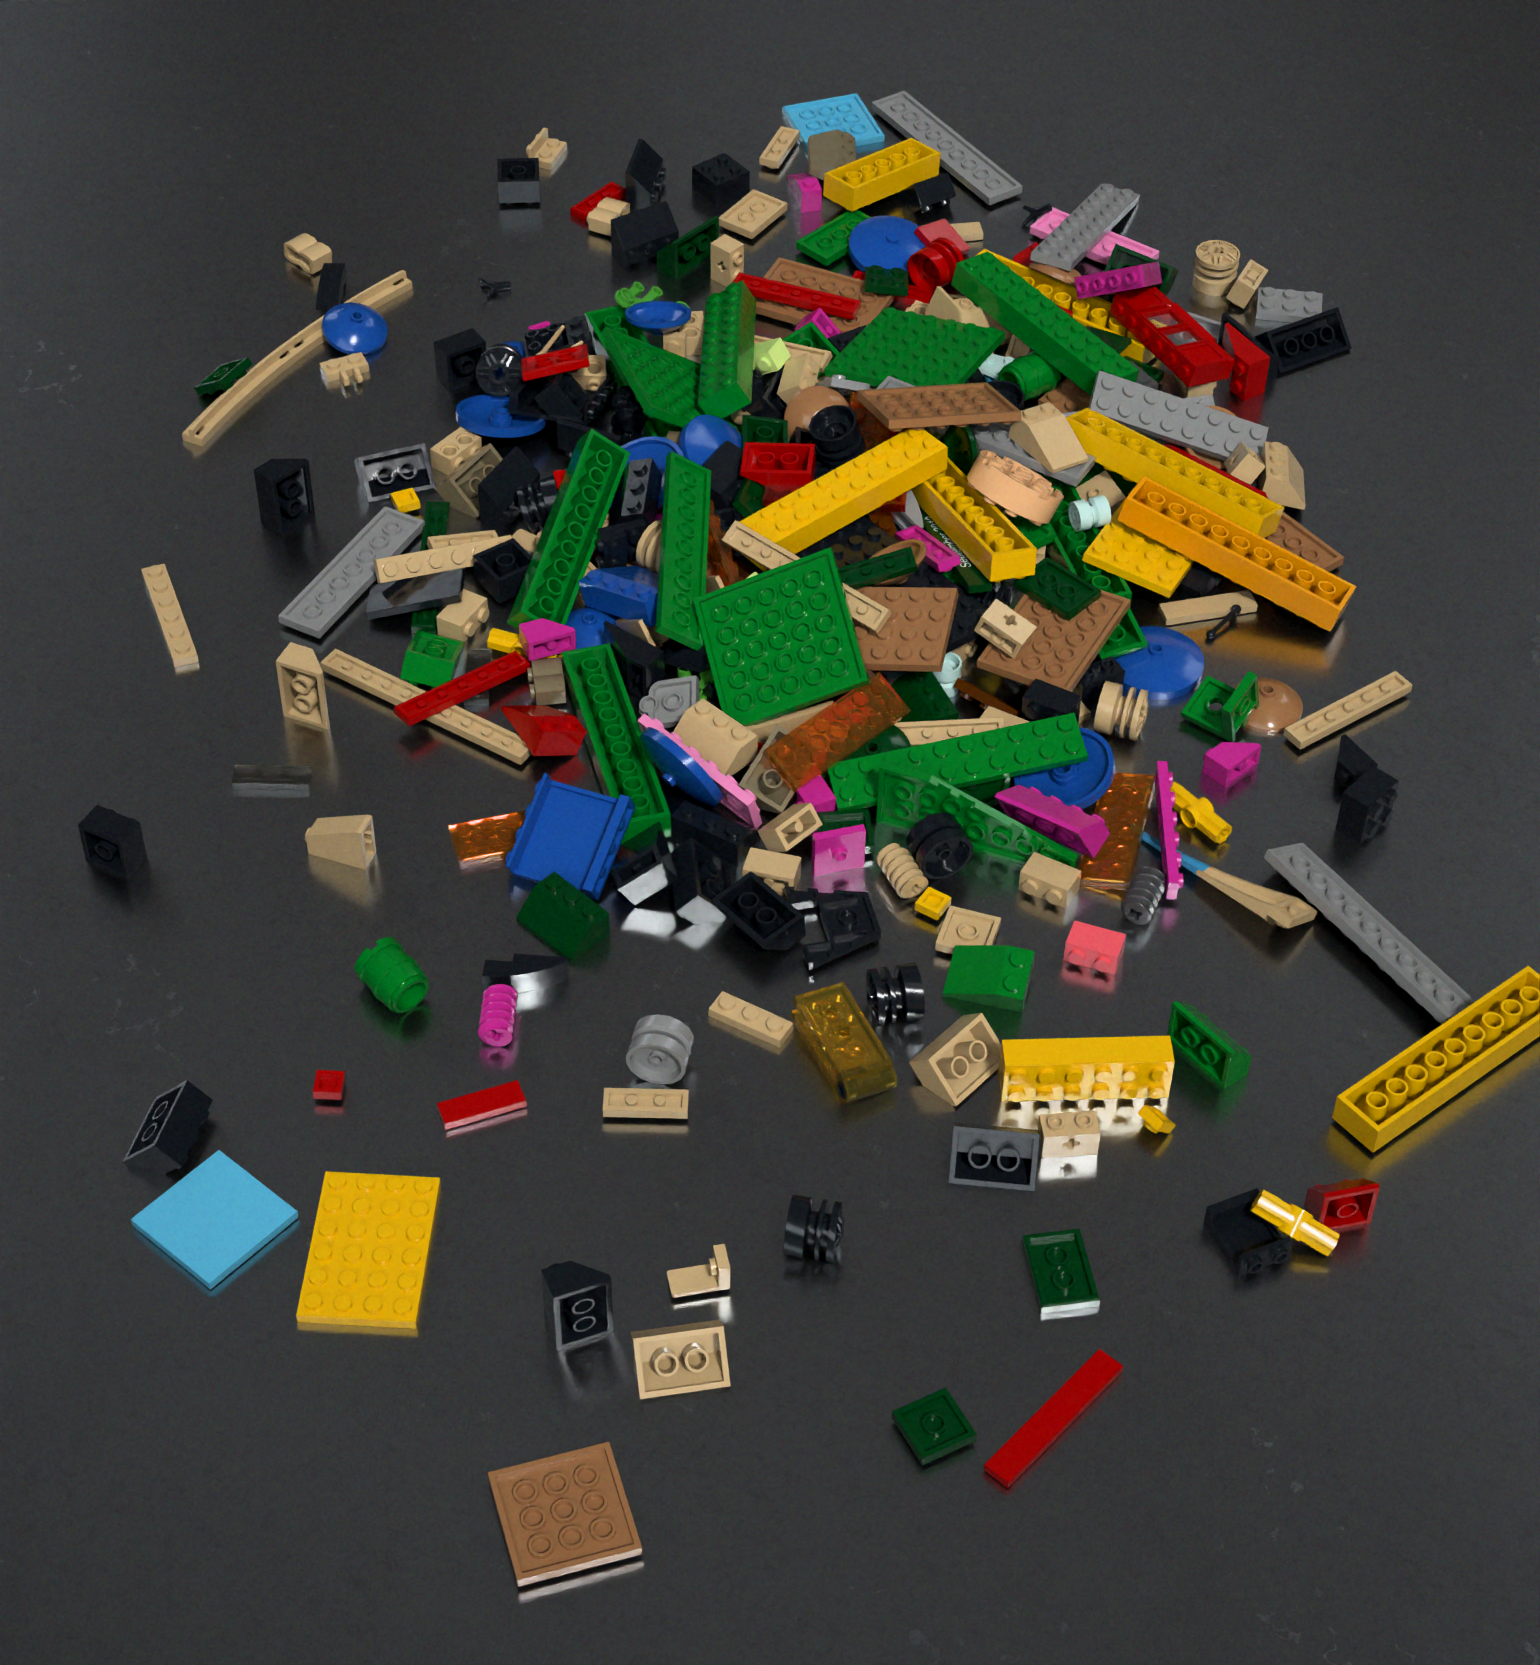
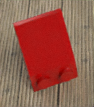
[1221,323,1270,401]
[740,442,816,495]
[501,705,586,756]

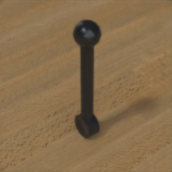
[1206,605,1241,639]

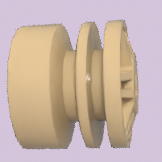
[1191,240,1241,296]
[636,520,662,573]
[1094,681,1149,741]

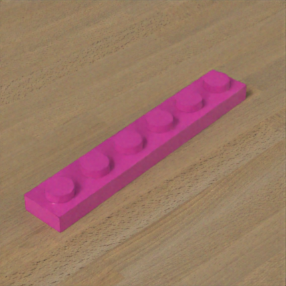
[1154,761,1183,899]

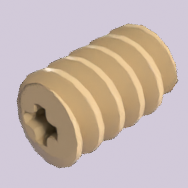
[876,843,928,898]

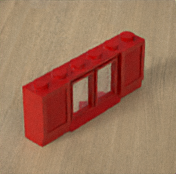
[1109,286,1235,387]

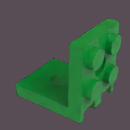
[1181,671,1259,742]

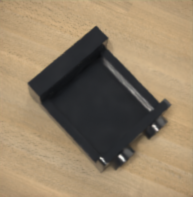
[1203,1188,1293,1277]

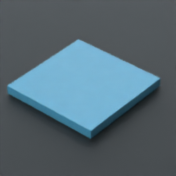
[782,93,885,153]
[131,1150,298,1290]

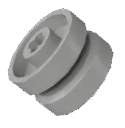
[626,1014,694,1084]

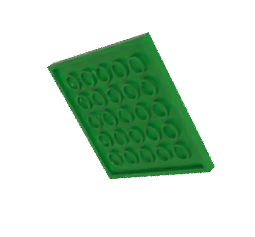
[825,307,1005,387]
[601,327,742,436]
[693,547,870,727]

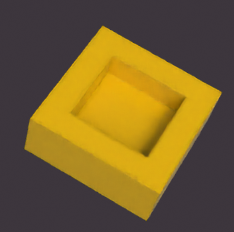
[390,488,421,513]
[915,887,952,921]
[1138,1105,1176,1134]

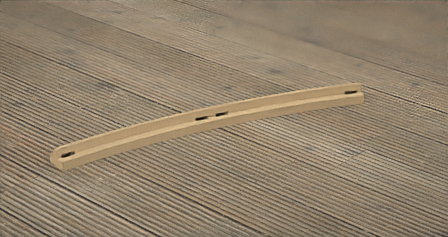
[182,270,413,447]

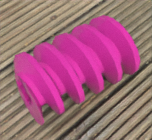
[478,984,518,1047]

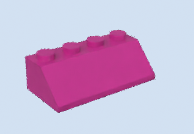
[995,785,1110,859]

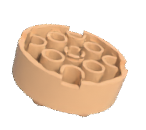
[967,450,1064,526]

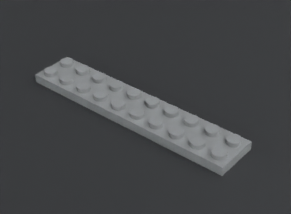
[871,91,1023,205]
[1030,184,1140,271]
[876,376,1096,487]
[1264,842,1475,1024]

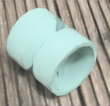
[1068,495,1111,532]
[933,652,962,698]

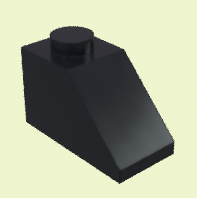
[1334,734,1378,789]

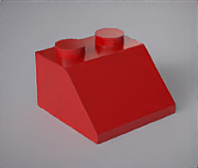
[1304,1178,1380,1230]

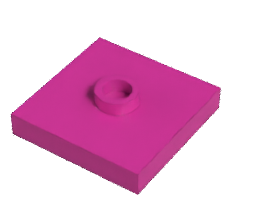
[811,824,866,876]

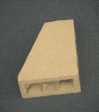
[305,814,376,870]

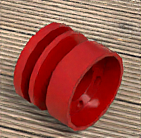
[907,238,964,291]

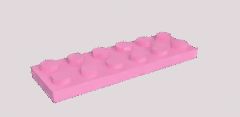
[1030,207,1160,265]
[637,714,762,828]

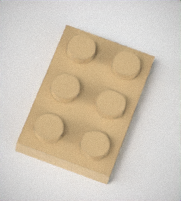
[719,189,788,239]

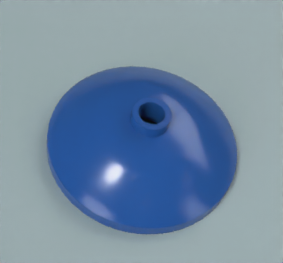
[625,301,691,336]
[322,302,388,355]
[566,607,620,650]

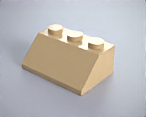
[1258,441,1306,510]
[276,642,330,730]
[673,698,758,776]
[909,1013,1001,1107]
[630,1320,731,1399]

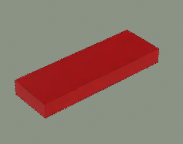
[570,181,626,222]
[437,1080,527,1130]

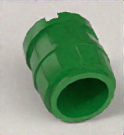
[998,351,1061,402]
[354,937,429,1013]

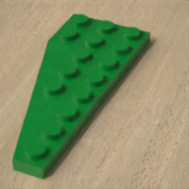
[876,761,1078,868]

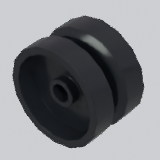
[906,813,973,879]

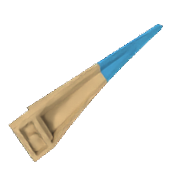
[1129,825,1318,929]

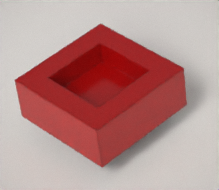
[313,1070,346,1100]

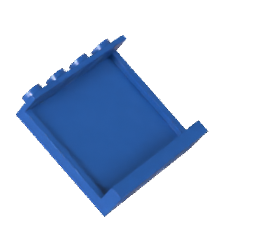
[506,773,636,901]

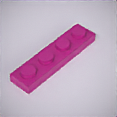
[895,525,961,573]

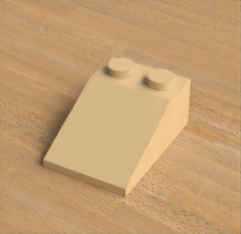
[1009,402,1089,474]

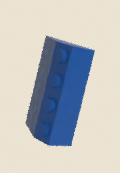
[578,565,659,627]

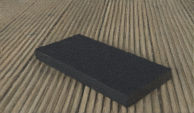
[366,568,465,619]

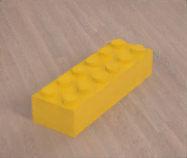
[823,138,941,211]
[998,1036,1175,1102]

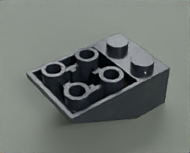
[522,315,596,357]
[604,621,665,700]
[612,822,679,905]

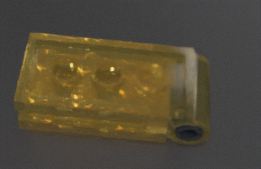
[790,982,897,1104]

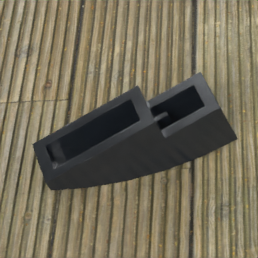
[316,263,346,310]
[1180,562,1224,598]
[482,953,569,993]

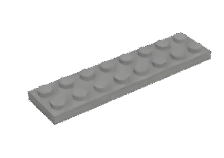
[1089,370,1269,460]
[278,506,425,639]

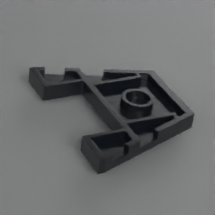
[784,886,881,970]

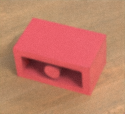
[1063,920,1126,975]

